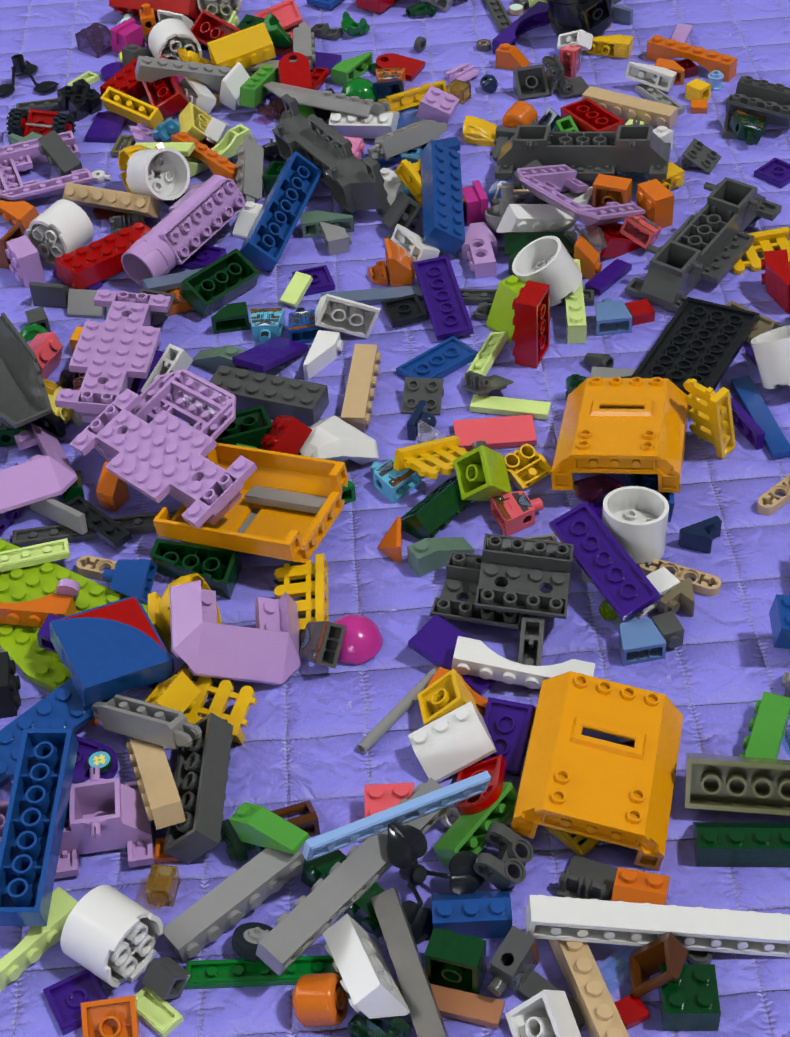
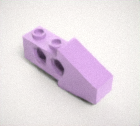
[462,222,497,279]

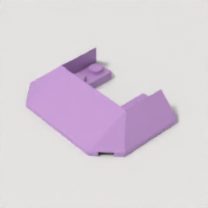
[169,580,302,685]

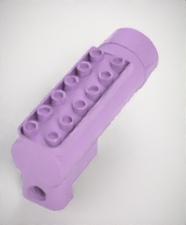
[121,175,245,288]

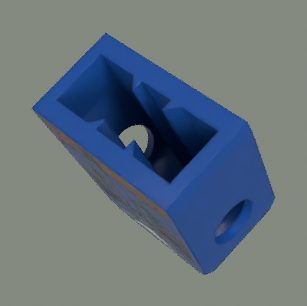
[288,307,324,344]

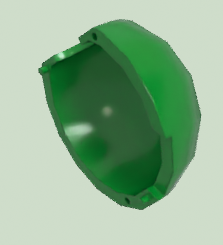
[263,12,293,48]
[341,77,378,102]

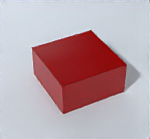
[625,299,655,326]

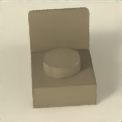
[658,577,695,617]

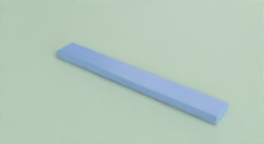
[302,771,491,861]

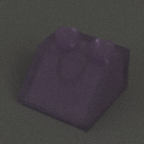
[75,22,112,58]

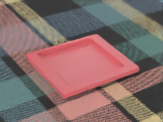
[253,0,303,30]

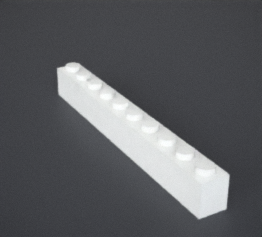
[525,895,790,958]

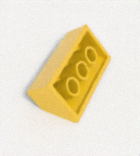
[207,23,276,69]

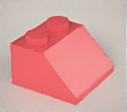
[28,331,63,379]

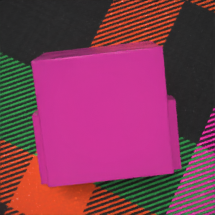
[110,18,145,53]
[462,180,489,226]

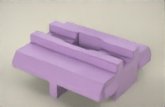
[444,63,480,85]
[129,123,159,142]

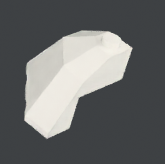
[300,415,379,465]

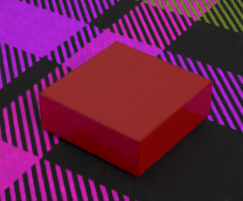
[614,994,650,1030]

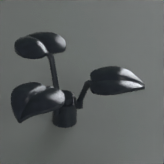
[0,54,59,96]
[386,823,485,944]

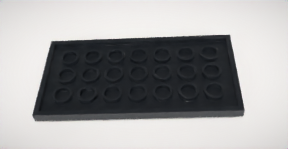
[632,297,760,395]

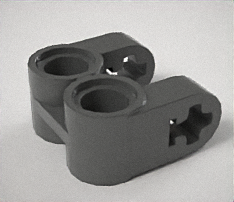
[473,822,534,891]

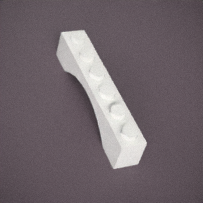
[451,636,596,689]

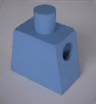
[596,298,632,336]
[619,615,666,666]

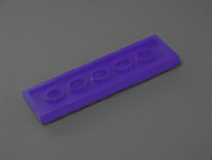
[413,255,474,341]
[549,501,661,621]

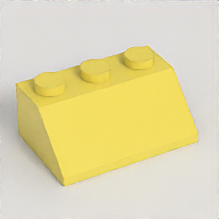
[179,102,218,145]

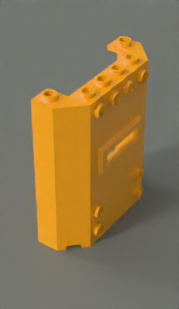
[551,377,689,493]
[153,442,349,563]
[510,671,683,871]

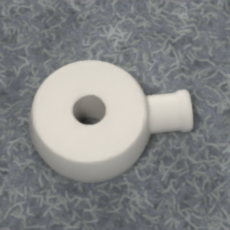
[91,170,111,183]

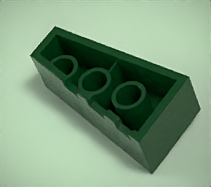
[150,539,242,600]
[301,849,385,938]

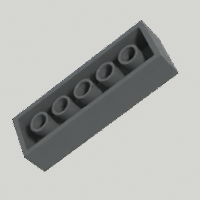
[209,365,329,427]
[164,713,233,865]

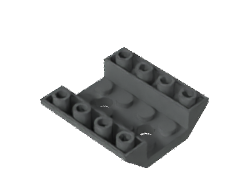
[726,76,790,128]
[475,533,574,619]
[430,551,528,630]

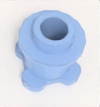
[708,70,725,91]

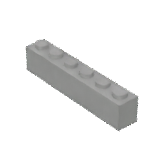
[163,848,305,963]

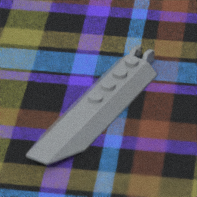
[263,81,390,118]

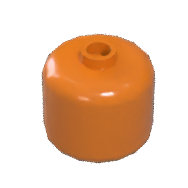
[502,101,538,128]
[292,972,348,1027]

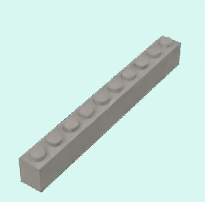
[256,778,451,976]

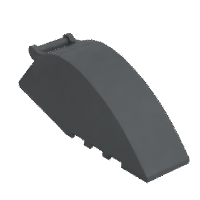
[0,312,53,429]

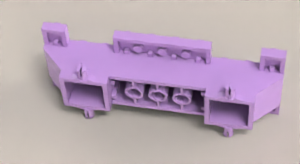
[55,289,171,423]
[70,388,258,529]
[0,766,155,879]

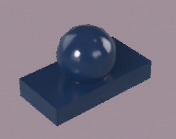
[407,400,437,441]

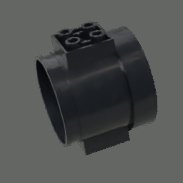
[547,0,614,37]

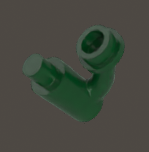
[405,2,437,17]

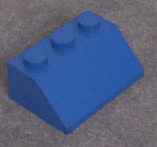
[432,890,512,939]

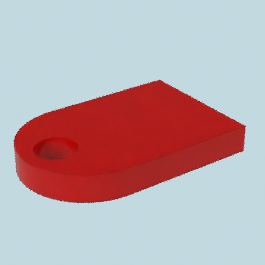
[278,52,313,89]
[376,53,425,82]
[455,754,506,815]

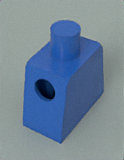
[102,559,158,605]

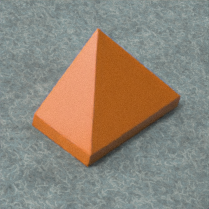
[377,517,402,562]

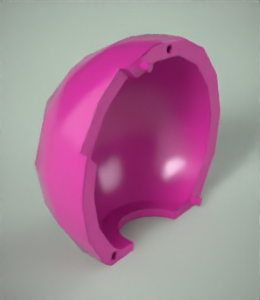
[334,614,383,665]

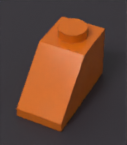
[496,43,530,70]
[654,58,685,85]
[574,236,602,279]
[96,461,130,512]

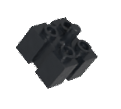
[57,78,102,122]

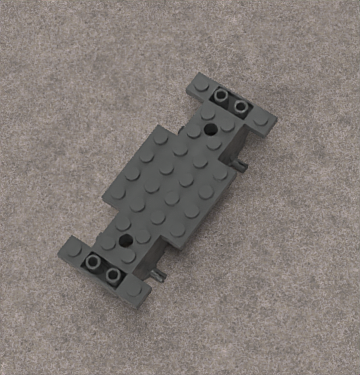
[272,94,390,217]
[495,119,671,181]
[625,177,782,313]

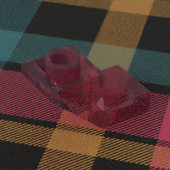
[258,98,285,120]
[574,474,621,502]

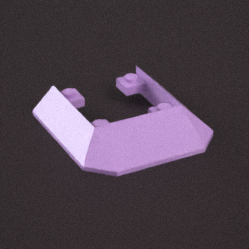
[0,130,94,202]
[516,164,646,227]
[94,369,236,462]
[0,423,78,514]

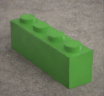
[239,65,277,108]
[740,691,790,759]
[433,782,517,867]

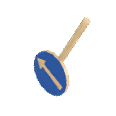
[487,180,530,202]

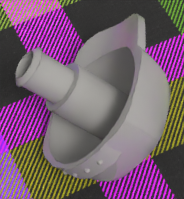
[484,183,525,234]

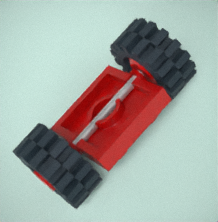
[6,108,76,137]

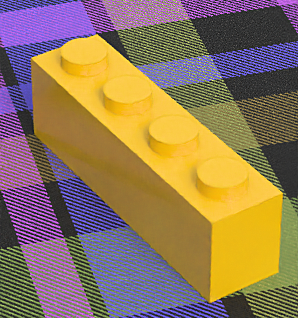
[100,86,164,129]

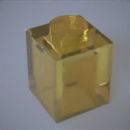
[446,79,471,105]
[145,864,181,907]

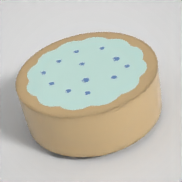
[509,4,524,16]

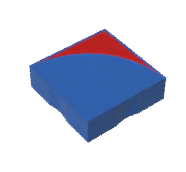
[50,595,173,706]

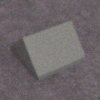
[67,289,106,319]

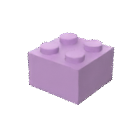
[415,86,460,125]
[5,235,45,288]

